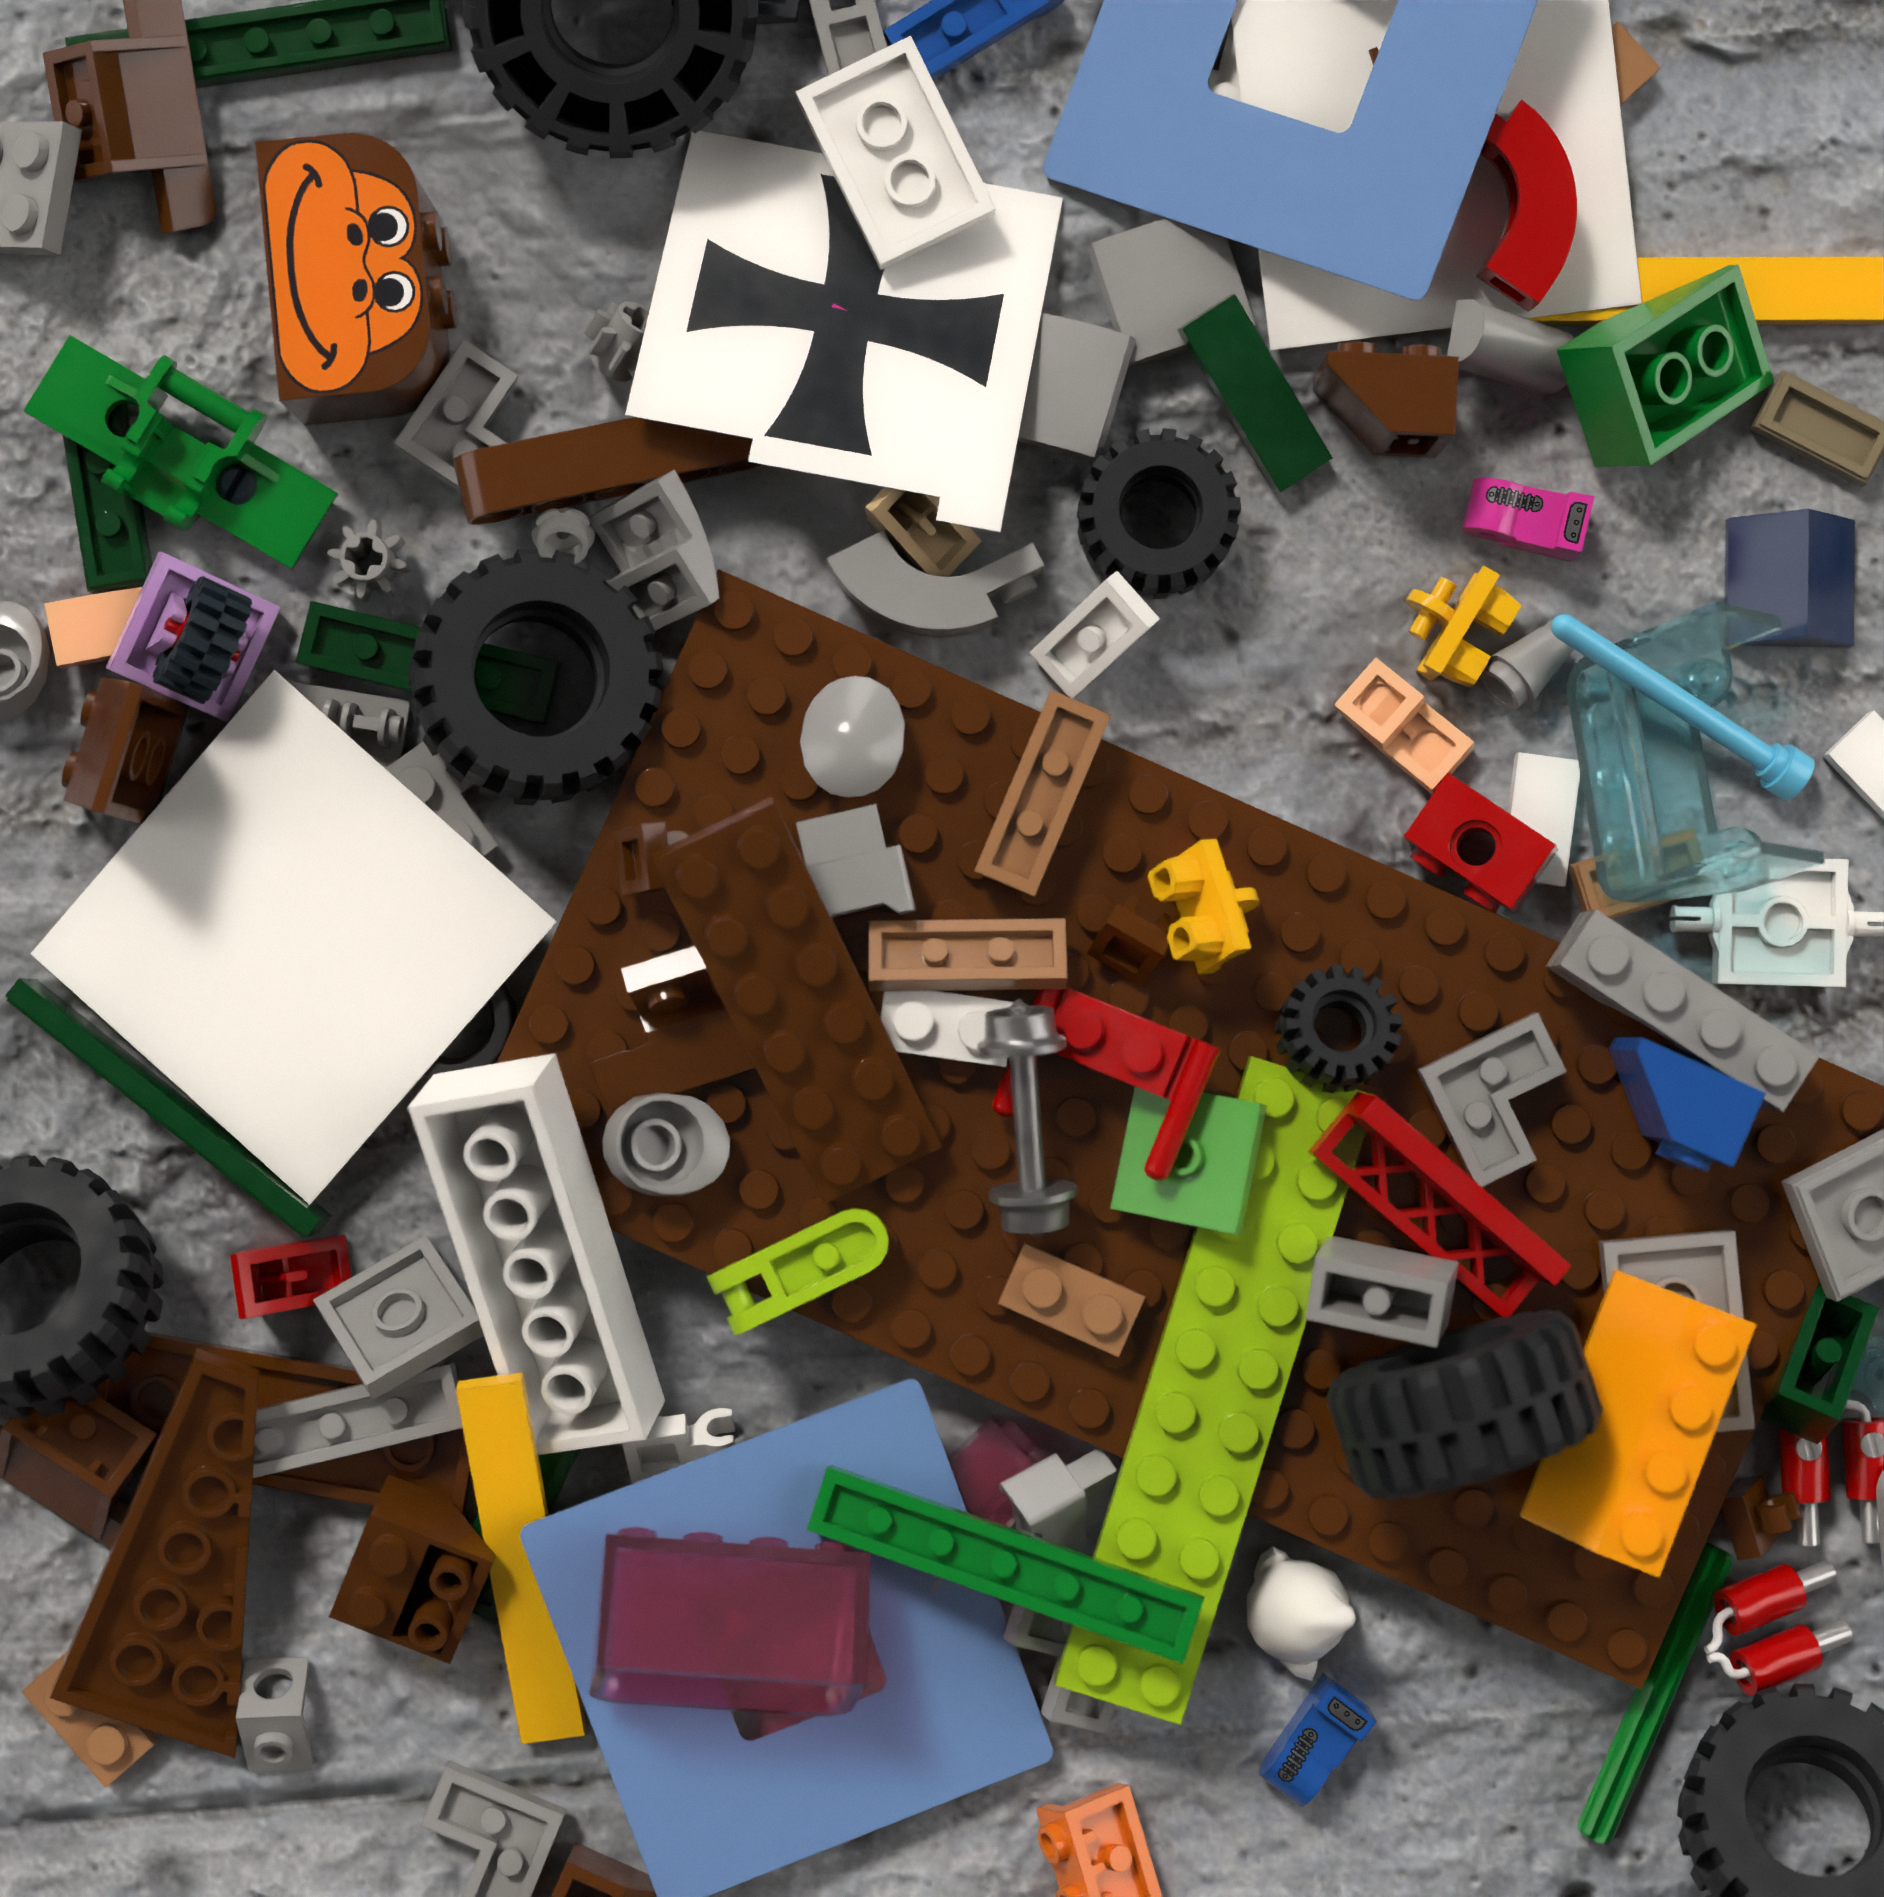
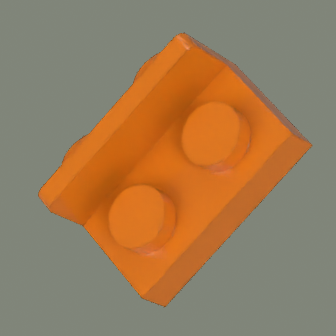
[1036,1783,1162,1897]

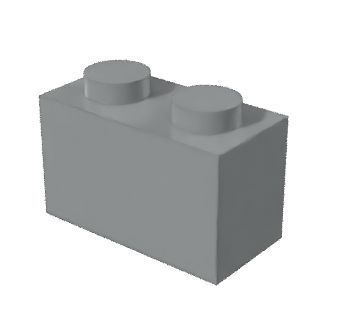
[1305,1236,1459,1348]

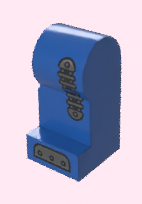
[1259,1673,1377,1807]

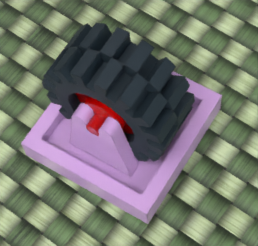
[106,551,281,723]

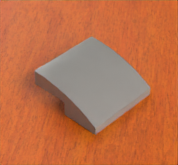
[1087,218,1256,367]
[1017,313,1136,461]
[588,470,719,630]

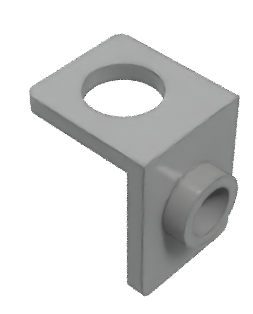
[236,1657,313,1773]

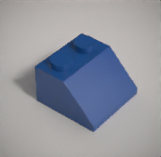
[1608,1037,1766,1173]

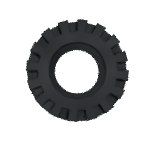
[1274,965,1403,1093]

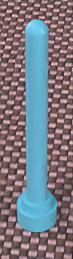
[1551,614,1815,801]

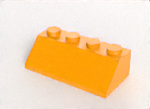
[1520,1269,1756,1577]

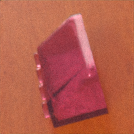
[589,1527,871,1716]

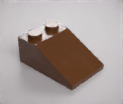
[62,678,190,824]

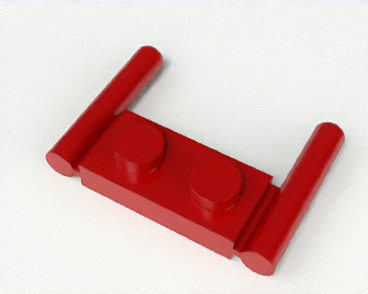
[992,988,1221,1181]

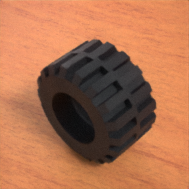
[1077,428,1241,599]

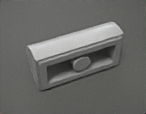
[1447,299,1574,395]

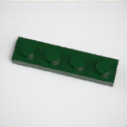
[295,601,561,725]

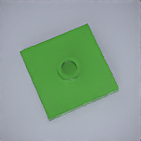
[1110,1087,1267,1235]

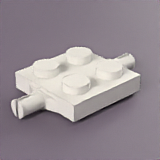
[1669,856,1884,988]

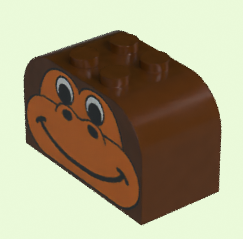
[255,133,458,425]

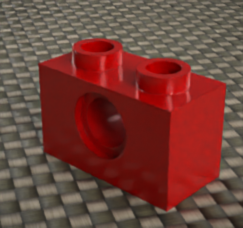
[1404,773,1558,913]

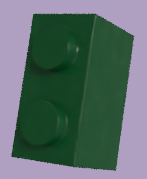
[1760,1282,1879,1445]

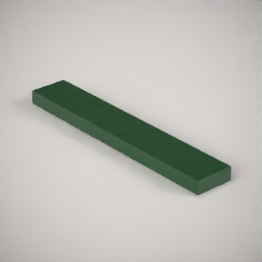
[65,0,452,89]
[5,978,332,1238]

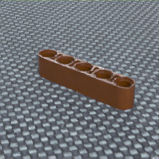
[453,417,763,525]

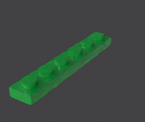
[807,1465,1206,1664]

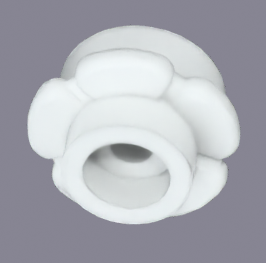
[532,508,595,564]

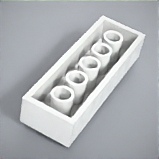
[408,1053,665,1455]

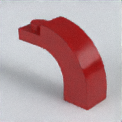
[1476,99,1577,312]

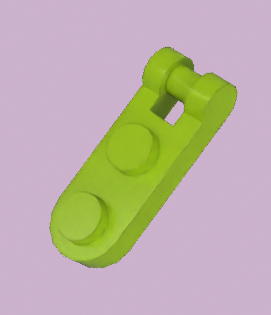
[706,1208,889,1336]

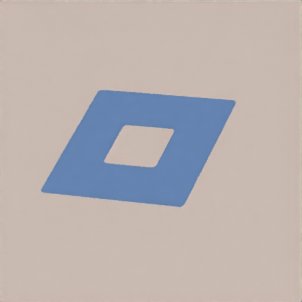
[1043,0,1539,300]
[520,1379,1053,1897]

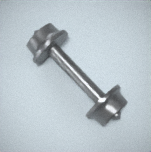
[977,999,1077,1238]

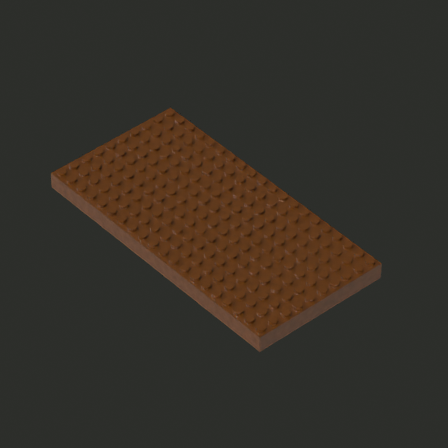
[497,569,1884,1690]

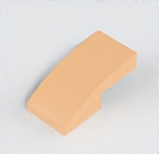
[44,587,142,669]
[1334,657,1475,795]

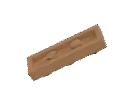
[974,690,1111,897]
[869,919,1067,991]

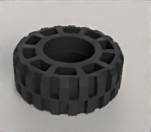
[463,0,758,158]

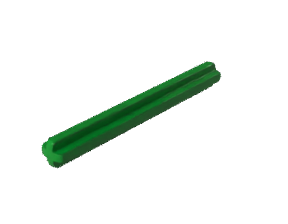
[1577,1543,1733,1845]

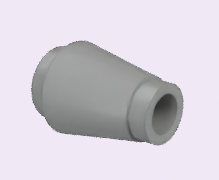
[1481,620,1575,711]

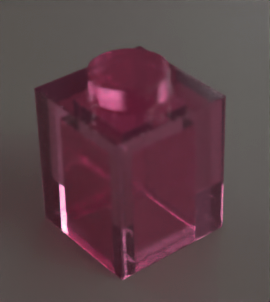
[948,1414,1038,1519]

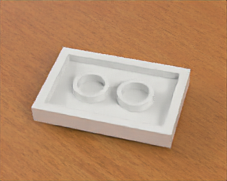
[795,36,996,270]

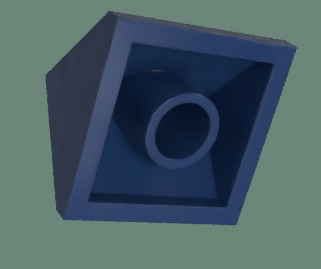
[1724,509,1855,648]

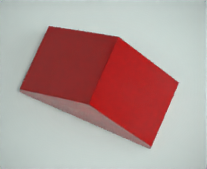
[230,1235,351,1319]

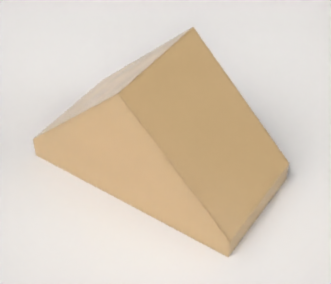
[865,487,982,577]

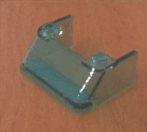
[1567,601,1825,903]

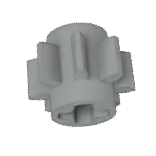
[584,301,650,382]
[327,519,411,602]

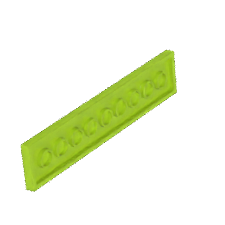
[1054,1056,1376,1725]

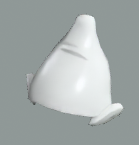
[1247,1546,1356,1681]

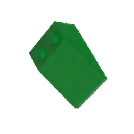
[1556,264,1774,467]

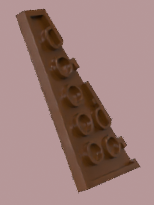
[50,1348,259,1758]

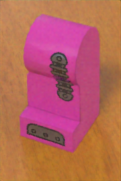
[1462,478,1595,562]

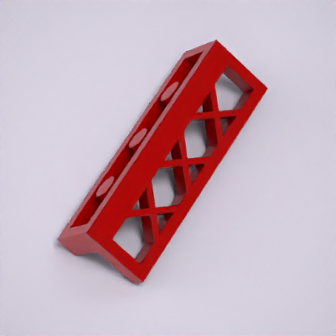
[1308,1091,1572,1317]

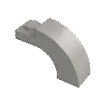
[826,530,1044,637]

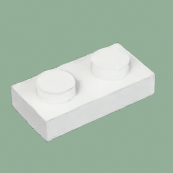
[1029,571,1160,699]
[880,991,1014,1067]

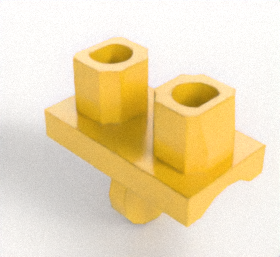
[1406,565,1522,687]
[1148,839,1259,975]

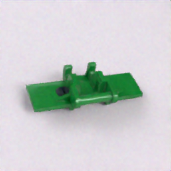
[23,335,338,570]

